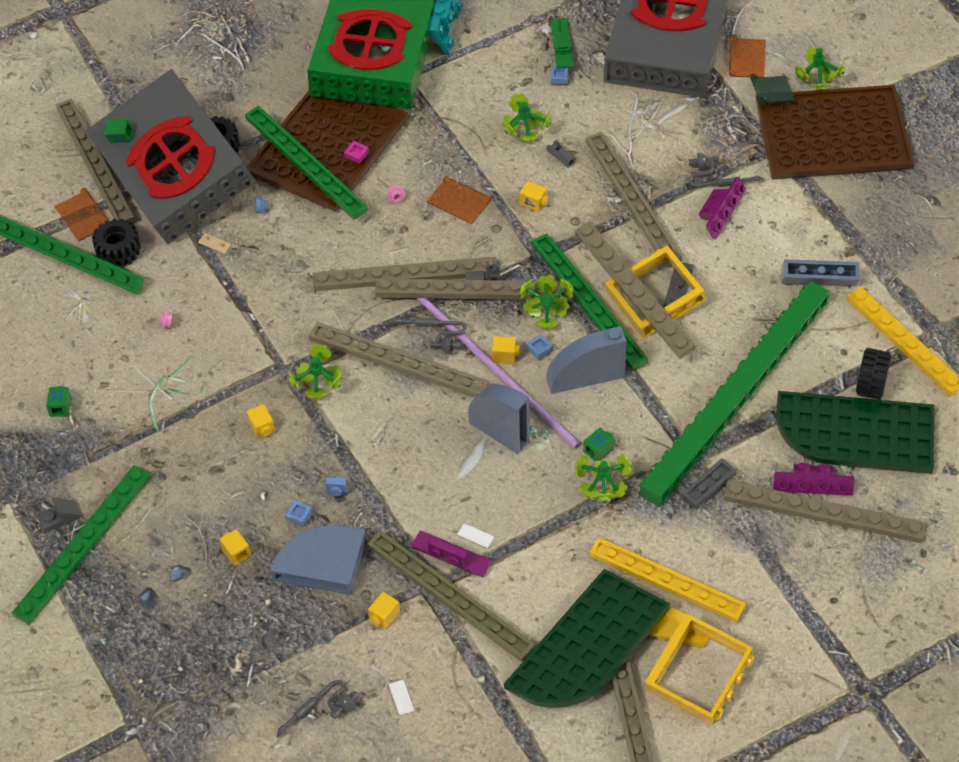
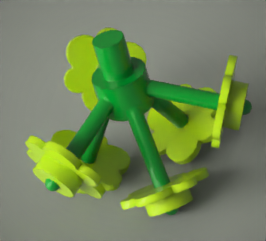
[795,46,845,90]
[501,93,552,142]
[520,275,574,330]
[288,344,343,399]
[574,454,631,504]

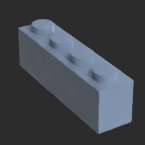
[781,259,859,286]

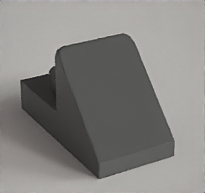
[36,498,82,533]

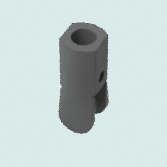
[546,140,576,168]

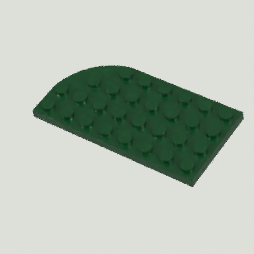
[776,391,934,474]
[503,569,671,708]

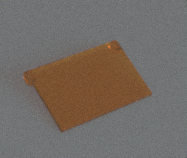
[729,35,765,78]
[426,175,492,224]
[54,188,108,242]

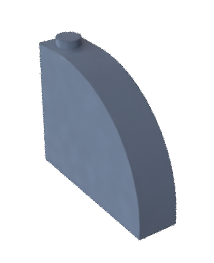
[546,326,627,394]
[468,384,530,455]
[270,525,367,595]

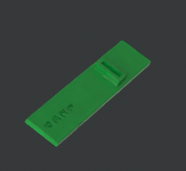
[551,18,574,69]

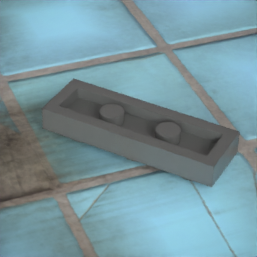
[664,262,694,307]
[681,458,736,509]

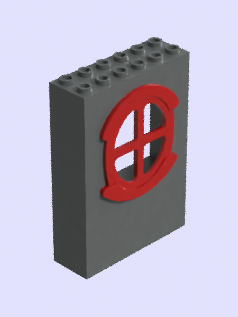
[604,0,729,98]
[85,69,256,244]

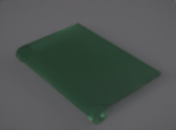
[750,73,795,104]

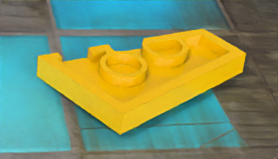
[648,607,709,648]

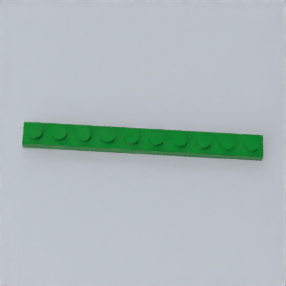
[245,106,368,220]
[0,214,145,294]
[531,233,648,371]
[12,465,151,625]

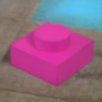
[344,141,369,164]

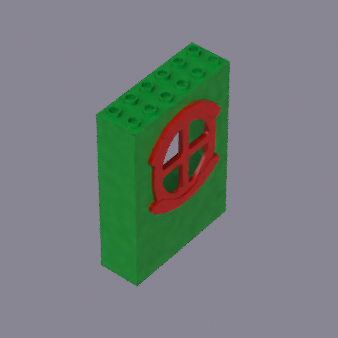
[307,0,435,109]

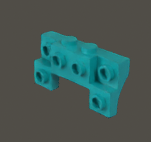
[427,0,463,55]

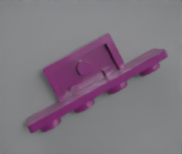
[699,177,746,239]
[773,463,855,496]
[412,531,491,577]

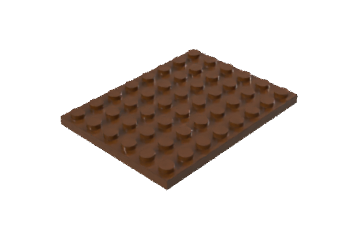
[755,85,914,178]
[246,90,409,212]

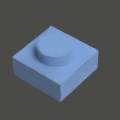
[550,66,568,84]
[526,334,553,360]
[326,477,348,496]
[285,500,313,526]

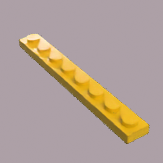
[847,287,959,397]
[589,537,746,623]

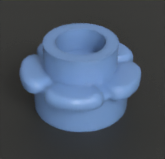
[254,196,267,214]

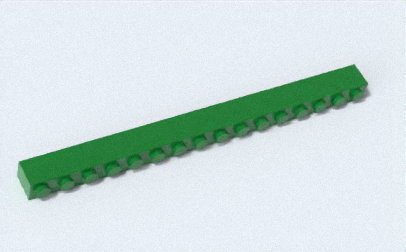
[639,281,830,508]

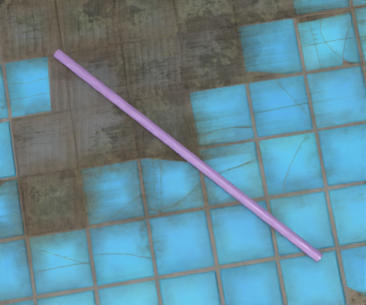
[416,298,580,449]

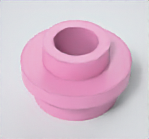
[387,185,405,203]
[159,310,172,329]

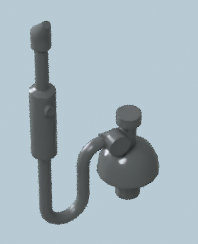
[689,153,764,187]
[391,318,467,355]
[276,680,360,737]

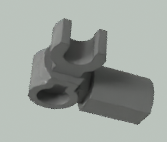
[466,260,501,280]

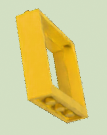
[605,245,706,339]
[645,613,755,725]

